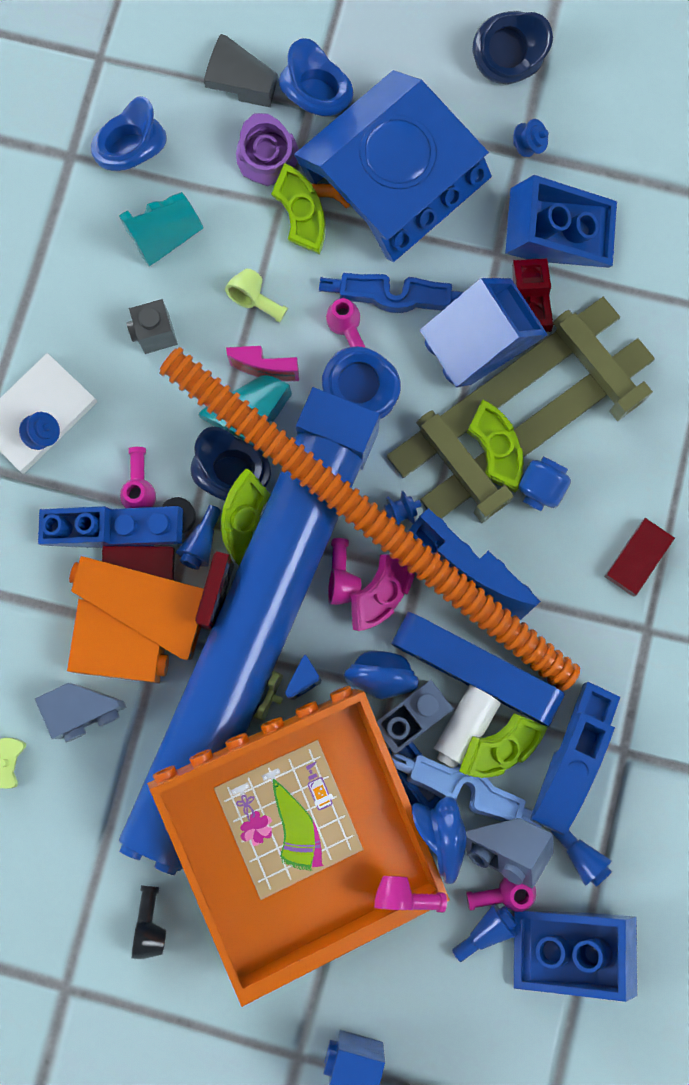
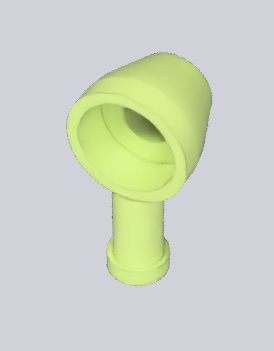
[225,268,288,323]

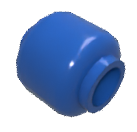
[518,456,571,511]

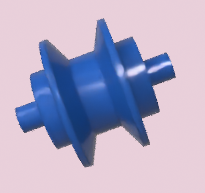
[513,119,549,157]
[19,412,60,450]
[384,491,422,525]

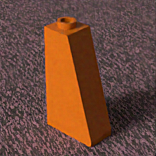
[69,556,204,660]

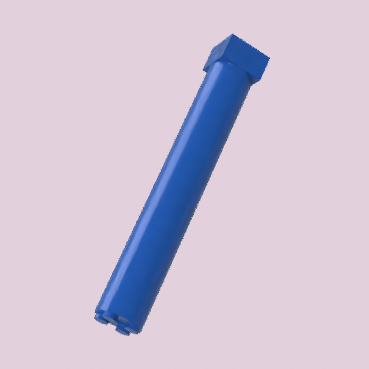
[119,387,380,875]

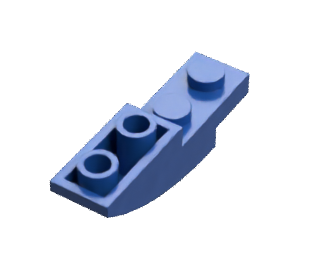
[38,506,183,548]
[409,508,541,620]
[530,682,620,835]

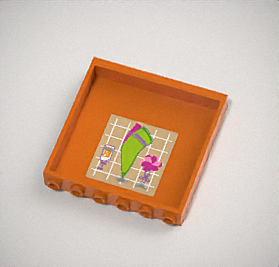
[147,686,450,1007]

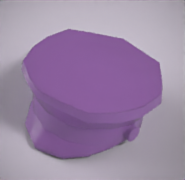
[236,113,299,186]

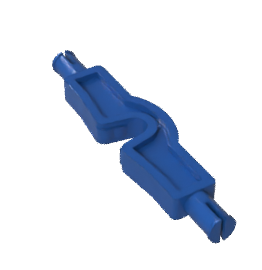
[319,273,464,313]

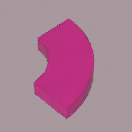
[351,553,415,631]

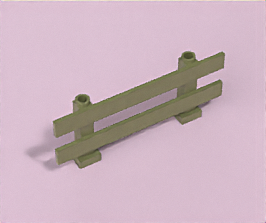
[387,296,655,523]

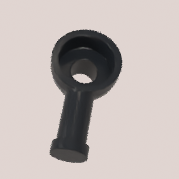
[131,885,166,959]

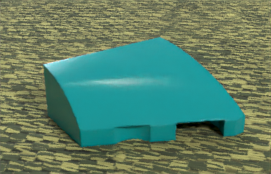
[119,192,203,267]
[198,375,292,446]

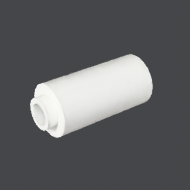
[433,685,501,768]

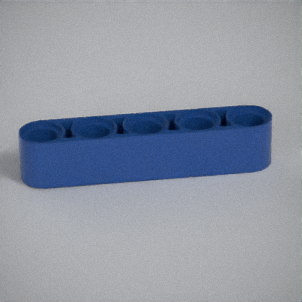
[391,612,565,727]

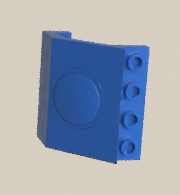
[294,70,492,262]

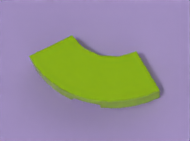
[271,163,326,255]
[467,399,524,493]
[221,468,271,566]
[459,713,548,778]

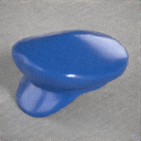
[279,38,354,116]
[91,96,167,171]
[322,346,401,419]
[344,651,419,699]
[412,796,467,884]

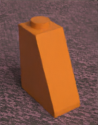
[67,599,169,684]

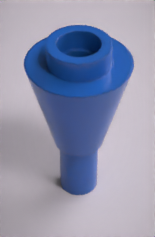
[176,505,222,570]
[551,830,612,887]
[452,904,518,962]

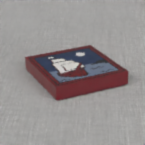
[195,551,234,631]

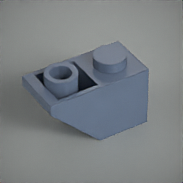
[377,680,453,755]
[35,683,127,742]
[466,818,554,889]

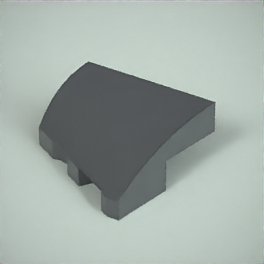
[204,34,278,108]

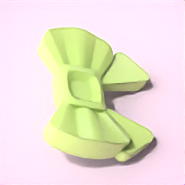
[254,671,283,721]
[0,738,26,789]

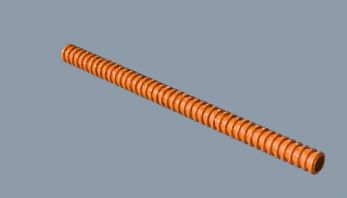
[159,347,581,692]

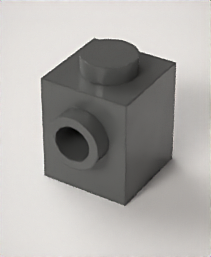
[126,299,178,354]

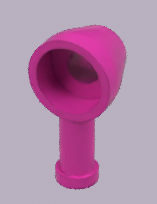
[326,298,365,347]
[120,447,156,508]
[328,538,362,605]
[374,876,447,913]
[466,877,536,912]

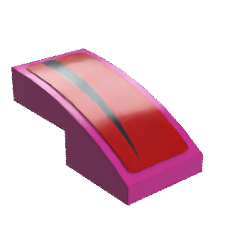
[226,346,299,381]

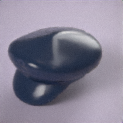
[472,11,553,84]
[190,426,271,501]

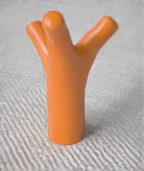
[312,184,350,209]

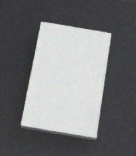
[0,353,98,474]

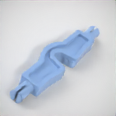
[391,752,542,828]

